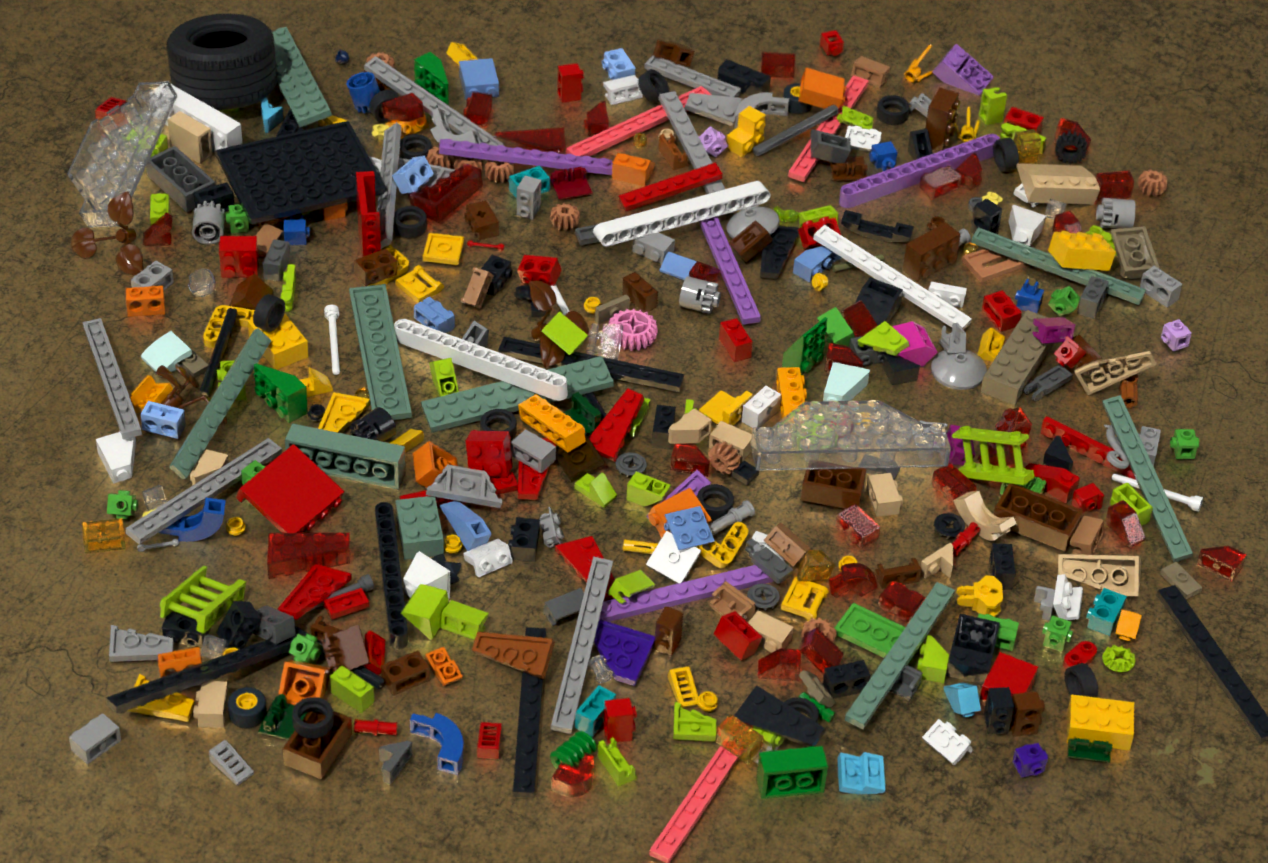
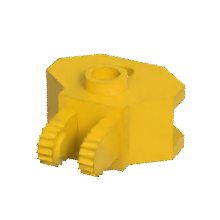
[957,575,1003,617]

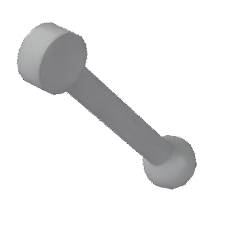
[137,539,179,552]

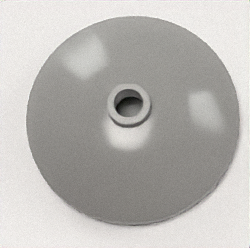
[727,206,779,238]
[931,349,987,390]

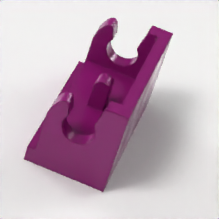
[1032,317,1076,343]
[944,425,976,466]

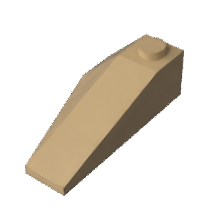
[1074,351,1157,395]
[1058,554,1141,596]

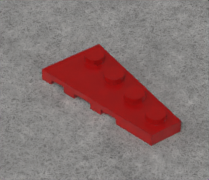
[589,388,644,462]
[518,438,557,500]
[555,536,615,601]
[278,564,352,620]

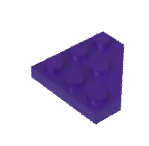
[594,619,655,686]

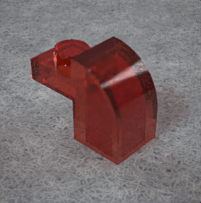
[828,563,878,598]
[551,753,595,797]

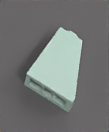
[822,362,870,409]

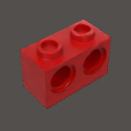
[1004,107,1044,134]
[798,216,841,250]
[517,255,562,286]
[982,290,1022,332]

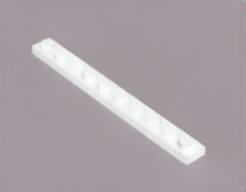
[813,225,972,330]

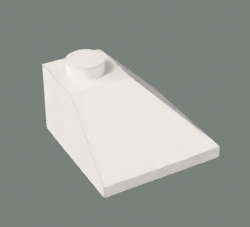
[403,551,450,599]

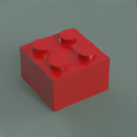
[219,236,259,278]
[465,431,513,477]

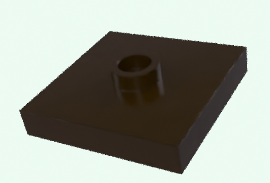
[556,435,605,483]

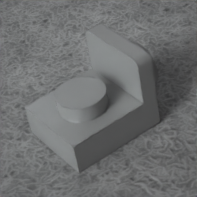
[909,93,932,117]
[1034,586,1055,621]

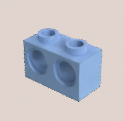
[602,48,635,80]
[392,156,434,194]
[140,401,186,439]

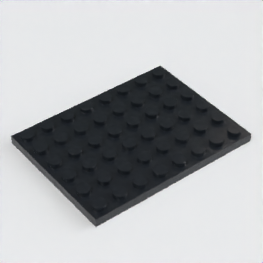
[215,121,387,225]

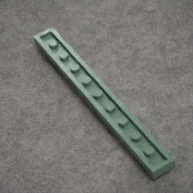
[971,228,1146,305]
[169,328,272,479]
[1102,395,1193,562]
[844,582,955,729]

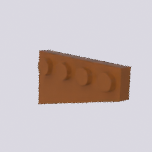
[472,632,555,679]

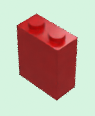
[980,652,1038,701]

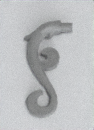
[1104,424,1140,469]

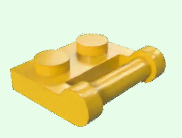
[396,265,444,303]
[781,577,829,621]

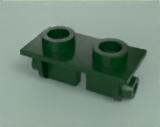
[1068,737,1112,763]

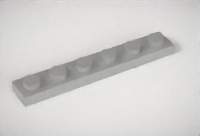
[645,55,741,97]

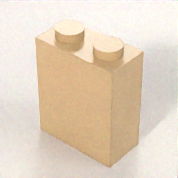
[168,111,213,164]

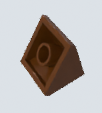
[729,220,773,263]
[229,274,274,310]

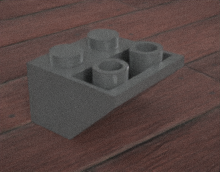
[811,129,851,163]

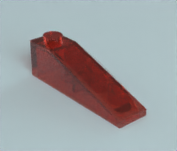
[494,127,566,153]

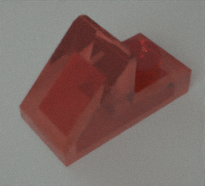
[143,212,172,246]

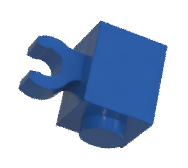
[869,141,897,171]
[284,215,310,245]
[1015,279,1044,313]

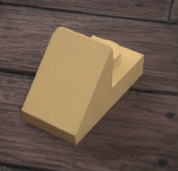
[921,543,953,579]

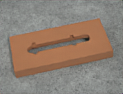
[962,239,1032,283]

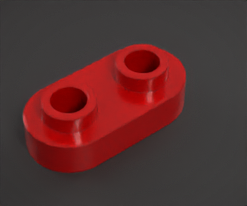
[1063,641,1097,669]

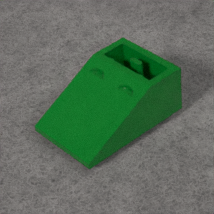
[414,52,449,106]
[782,317,827,375]
[253,363,308,423]

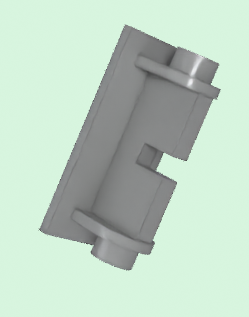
[540,507,564,548]

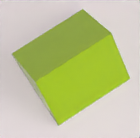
[542,311,588,355]
[401,584,449,640]

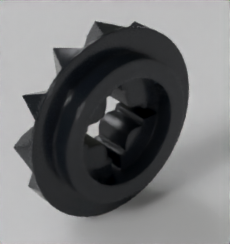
[934,513,965,539]

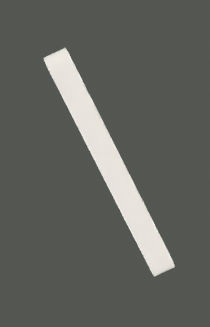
[593,181,771,247]
[394,319,568,401]

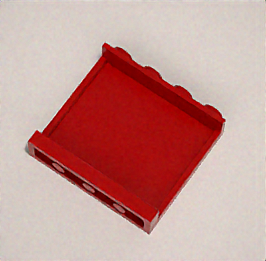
[356,171,381,257]
[236,444,345,546]

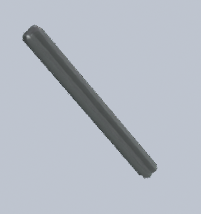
[753,105,839,156]

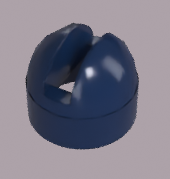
[335,49,350,64]

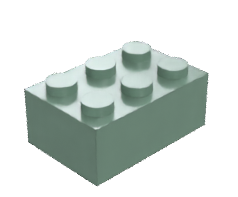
[395,496,444,560]

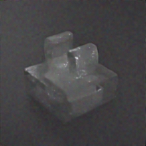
[1045,199,1067,222]
[142,484,167,511]
[201,634,226,659]

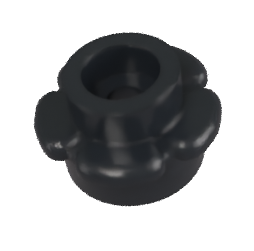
[308,404,325,422]

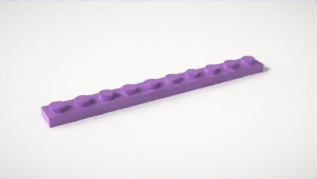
[439,139,612,175]
[698,216,761,325]
[599,565,774,622]

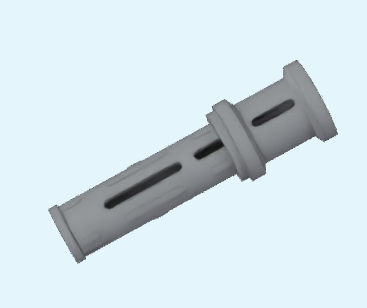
[708,500,755,536]

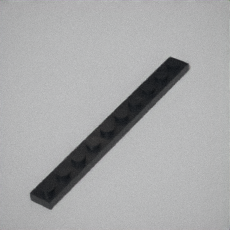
[498,337,684,392]
[1157,585,1268,743]
[513,627,546,798]
[106,636,295,714]

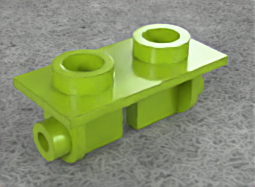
[837,106,873,130]

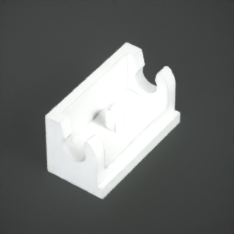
[603,75,642,105]

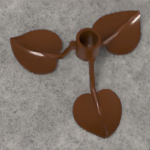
[71,192,144,275]
[528,281,589,368]
[156,363,227,426]

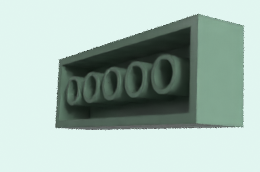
[285,423,406,490]

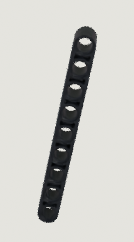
[375,502,408,649]

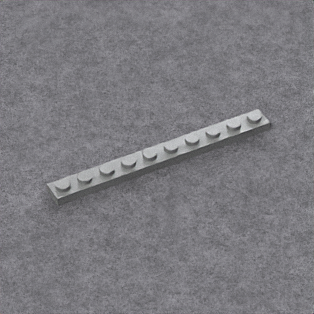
[364,56,504,146]
[659,91,725,194]
[377,122,402,249]
[82,318,142,439]
[125,438,282,545]
[550,557,613,734]

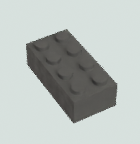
[145,146,216,212]

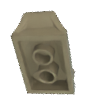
[1110,226,1160,279]

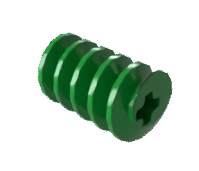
[550,731,598,774]

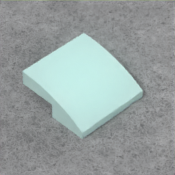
[141,331,192,377]

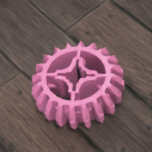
[608,308,658,352]

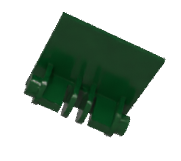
[258,694,307,740]

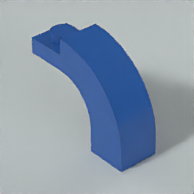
[159,497,226,542]
[410,713,463,775]

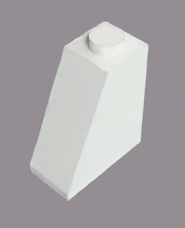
[1008,205,1046,246]
[96,432,136,484]

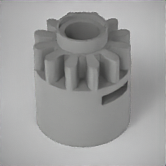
[1096,198,1135,229]
[192,201,225,244]
[679,276,721,314]

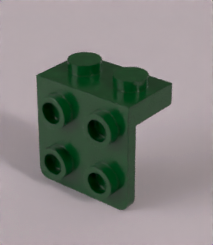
[563,392,601,436]

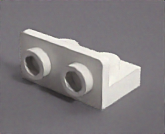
[845,126,882,152]
[928,282,967,308]
[463,539,513,577]
[1053,574,1083,620]
[922,719,973,766]

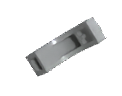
[735,92,789,128]
[431,108,481,144]

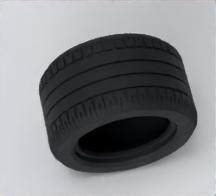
[166,14,278,110]

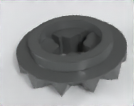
[616,452,647,477]
[747,583,780,611]

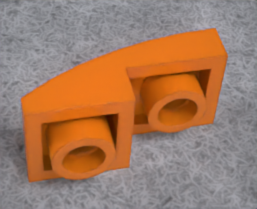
[425,647,463,686]

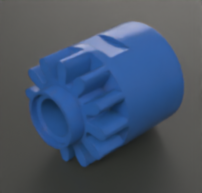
[346,72,380,113]

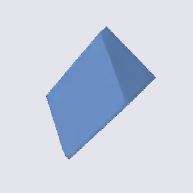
[660,252,700,280]

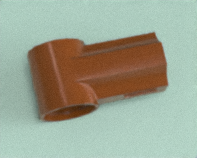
[1119,374,1139,409]

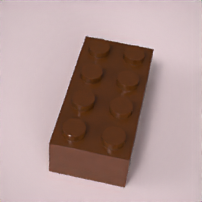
[994,483,1083,552]

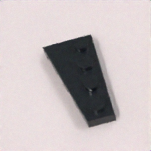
[760,226,799,279]
[732,685,826,747]

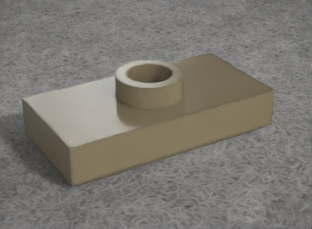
[595,295,630,325]
[178,345,208,378]
[1160,562,1202,599]
[799,670,835,708]

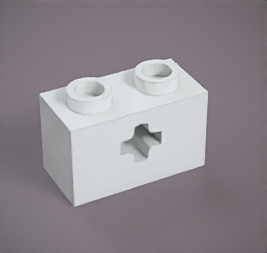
[742,386,781,430]

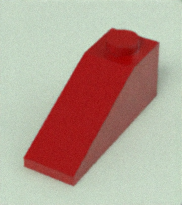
[1024,463,1080,504]

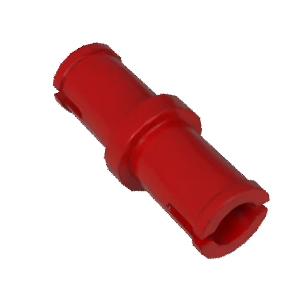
[952,522,981,556]
[354,719,397,736]

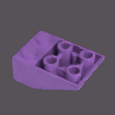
[932,44,994,95]

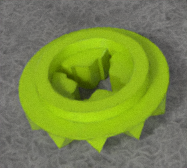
[1102,644,1136,672]

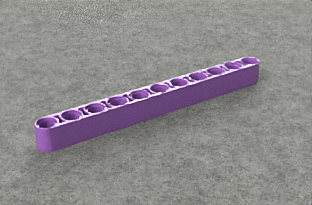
[839,134,1000,208]

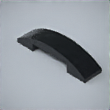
[841,210,914,242]

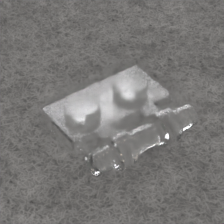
[586,323,623,360]

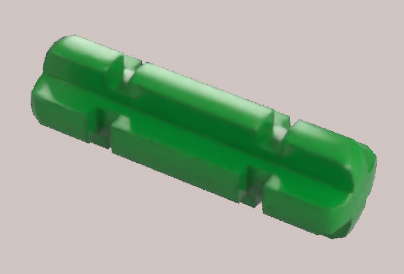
[799,692,835,722]

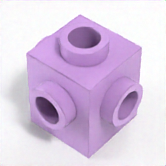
[699,126,728,157]
[1161,319,1192,352]

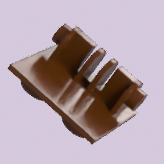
[830,156,868,181]
[321,624,370,675]

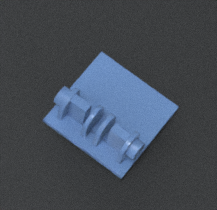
[664,506,714,551]

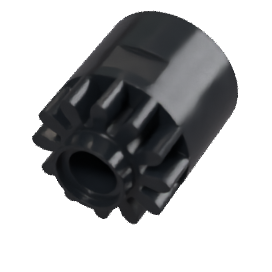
[349,407,396,442]

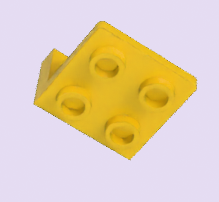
[699,390,752,426]

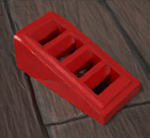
[95,97,127,120]
[477,722,502,759]

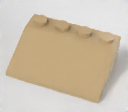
[1016,163,1100,205]

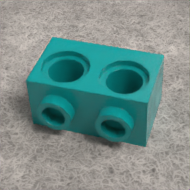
[509,166,550,199]
[1086,588,1127,636]
[575,685,616,737]

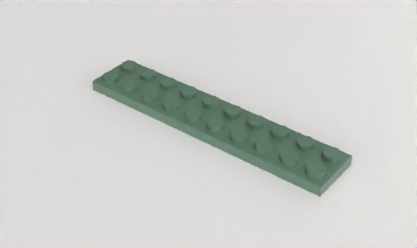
[272,27,332,127]
[349,284,412,420]
[421,356,614,433]

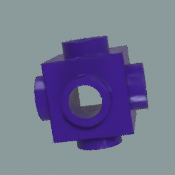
[1012,743,1048,778]

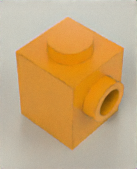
[1116,609,1142,641]

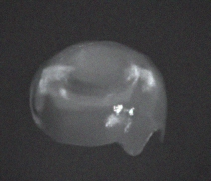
[188,268,216,297]

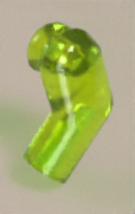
[773,206,799,222]

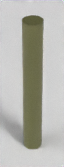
[832,254,884,272]

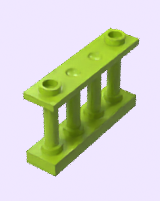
[952,426,1034,485]
[160,565,246,634]

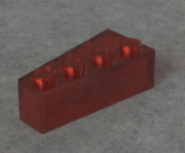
[409,164,483,223]
[977,407,1032,468]
[267,532,350,580]

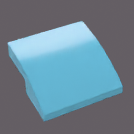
[837,752,885,794]

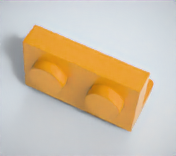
[385,109,428,139]
[129,375,173,413]

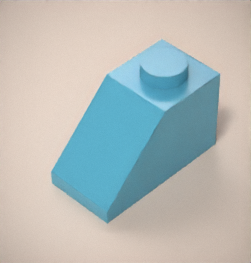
[943,682,981,717]

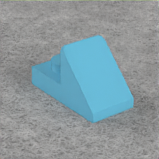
[261,97,284,133]

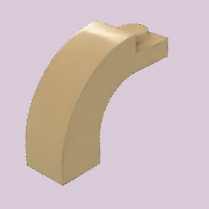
[953,491,1016,541]

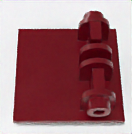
[549,166,593,200]

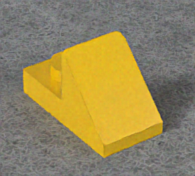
[300,367,333,397]

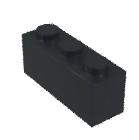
[718,59,771,96]

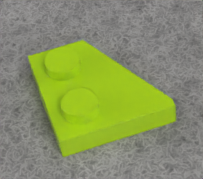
[857,321,909,356]
[673,702,716,741]

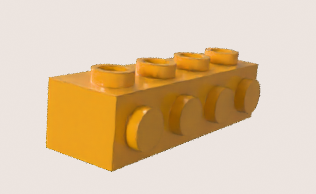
[776,367,811,435]
[518,394,586,453]

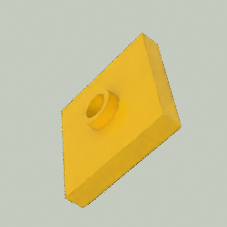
[423,233,464,265]

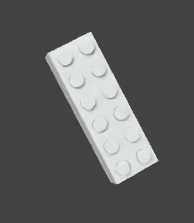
[151,81,243,153]

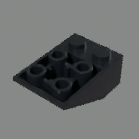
[846,277,903,334]
[946,614,1000,684]

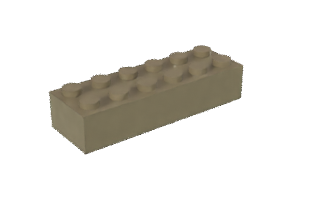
[981,310,1055,405]

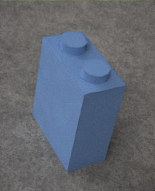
[459,58,499,100]

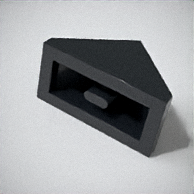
[908,128,932,160]
[883,353,920,385]
[1042,435,1073,472]

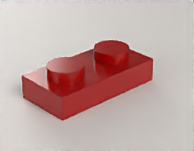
[324,588,369,620]
[363,630,386,675]

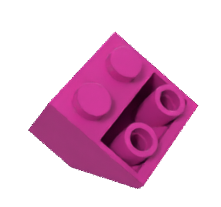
[892,321,938,367]

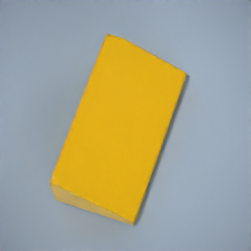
[446,42,479,65]
[977,327,1005,362]
[390,429,424,453]

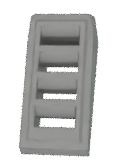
[209,740,254,786]

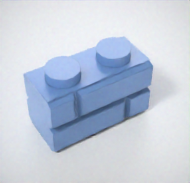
[414,297,455,333]

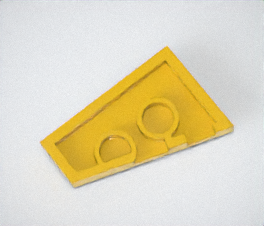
[318,392,370,433]
[128,674,195,722]

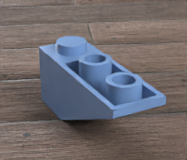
[793,246,842,282]
[440,501,492,551]

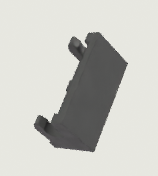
[543,588,584,626]
[878,656,922,701]

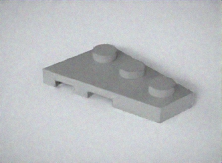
[684,93,742,126]
[109,625,174,662]

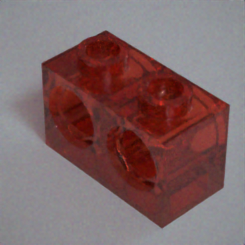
[1095,171,1135,201]

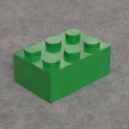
[756,746,828,799]

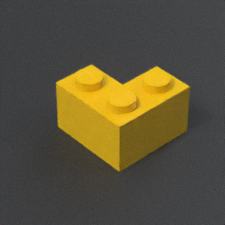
[726,106,766,157]

